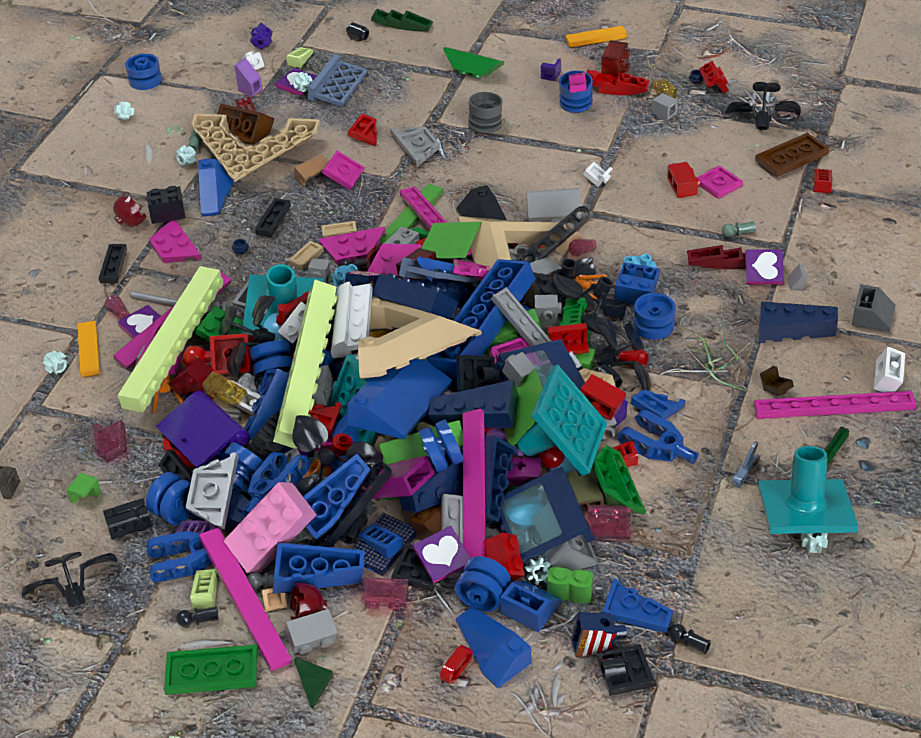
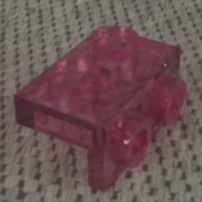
[93,420,127,463]
[588,505,631,539]
[361,577,409,610]

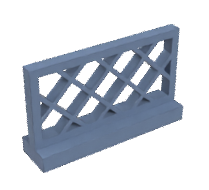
[308,54,367,107]
[399,257,481,284]

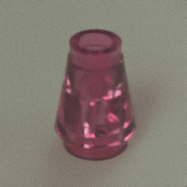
[569,239,597,257]
[105,295,130,319]

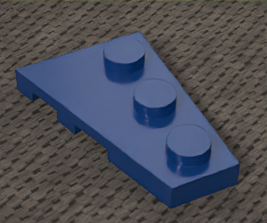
[602,578,673,633]

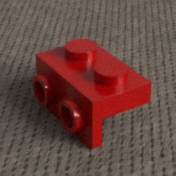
[699,60,729,94]
[548,323,589,355]

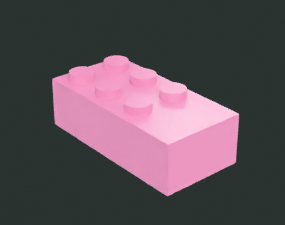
[224,482,317,573]

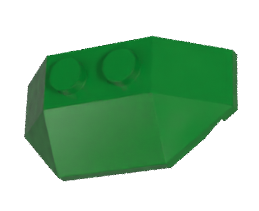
[443,47,505,78]
[592,445,646,514]

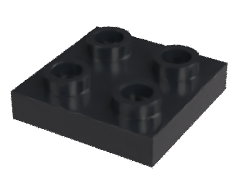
[456,355,501,392]
[391,541,436,591]
[597,644,654,696]

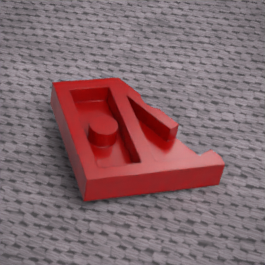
[347,113,377,146]
[308,403,342,435]

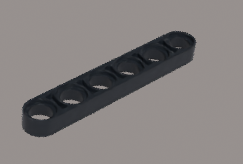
[515,206,590,261]
[309,461,392,547]

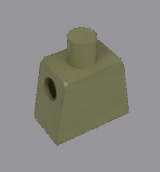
[567,471,604,515]

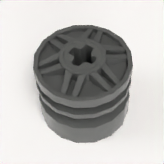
[468,92,503,133]

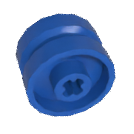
[125,53,162,90]
[633,293,676,340]
[249,340,293,377]
[418,419,464,473]
[146,472,191,525]
[454,556,511,612]

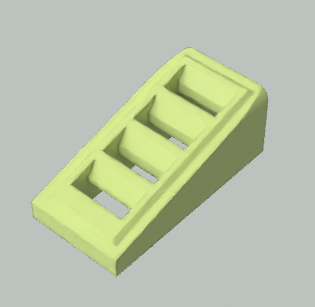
[286,47,314,68]
[190,569,218,609]

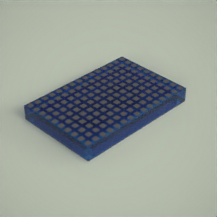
[352,513,416,576]

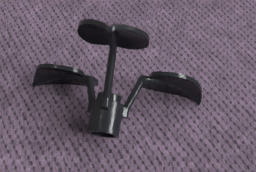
[725,82,801,130]
[557,257,596,313]
[554,273,627,335]
[219,295,276,378]
[592,317,652,391]
[292,415,383,496]
[21,552,118,608]

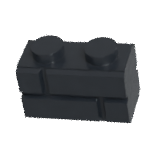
[103,498,152,539]

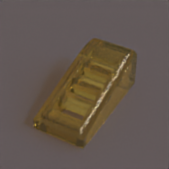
[651,79,677,99]
[202,371,248,406]

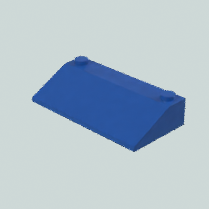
[347,358,452,439]

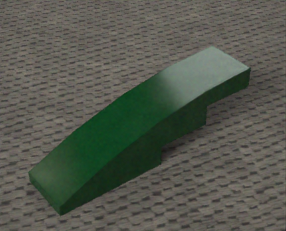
[371,9,433,31]

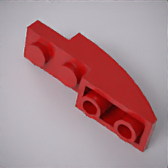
[586,69,649,95]

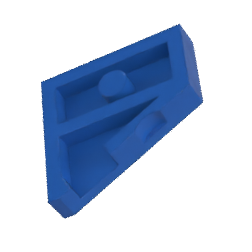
[630,390,686,419]

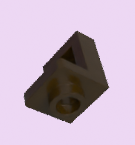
[760,366,794,395]

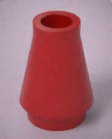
[619,349,649,367]

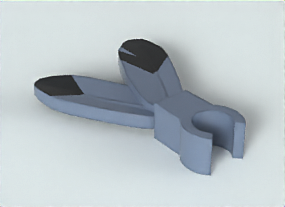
[732,442,760,488]

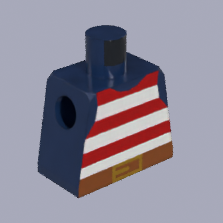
[345,270,386,293]
[571,612,627,657]

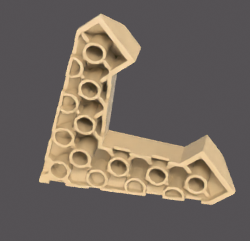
[191,113,320,182]
[457,216,582,281]
[358,298,482,378]

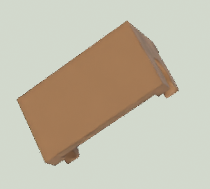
[294,154,329,186]

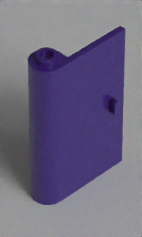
[156,391,250,468]

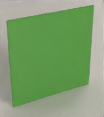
[416,222,482,259]
[504,368,543,446]

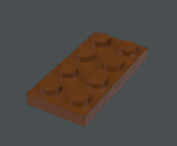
[755,133,829,177]

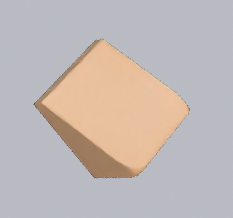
[262,588,287,612]

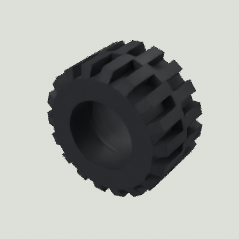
[247,413,284,461]

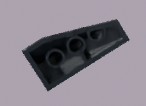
[456,185,507,220]

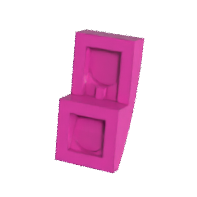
[569,72,587,93]

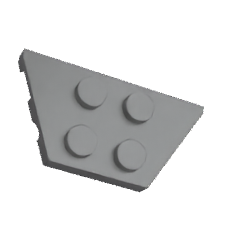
[390,127,440,166]
[186,452,239,529]

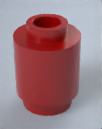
[330,433,353,456]

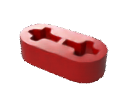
[440,644,473,684]

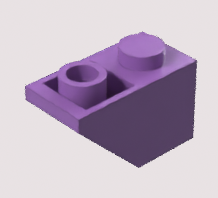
[234,58,263,97]

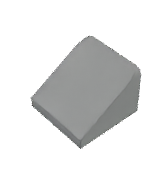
[787,264,806,290]

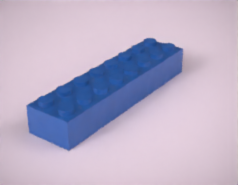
[426,259,535,379]

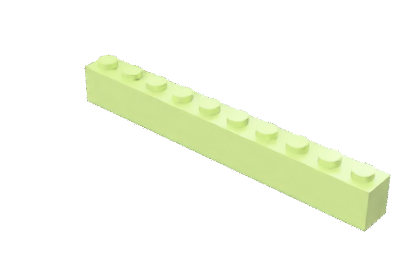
[118,266,223,413]
[273,280,338,449]

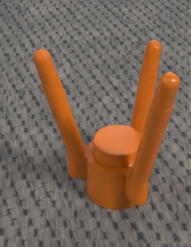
[575,274,615,300]
[153,375,184,413]

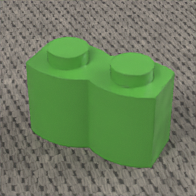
[547,567,593,604]

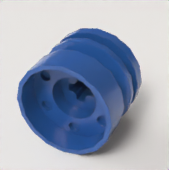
[559,70,593,113]
[219,442,264,495]

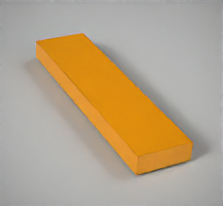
[565,25,627,47]
[77,320,100,377]

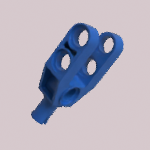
[617,410,699,464]
[242,452,310,517]
[146,531,212,582]

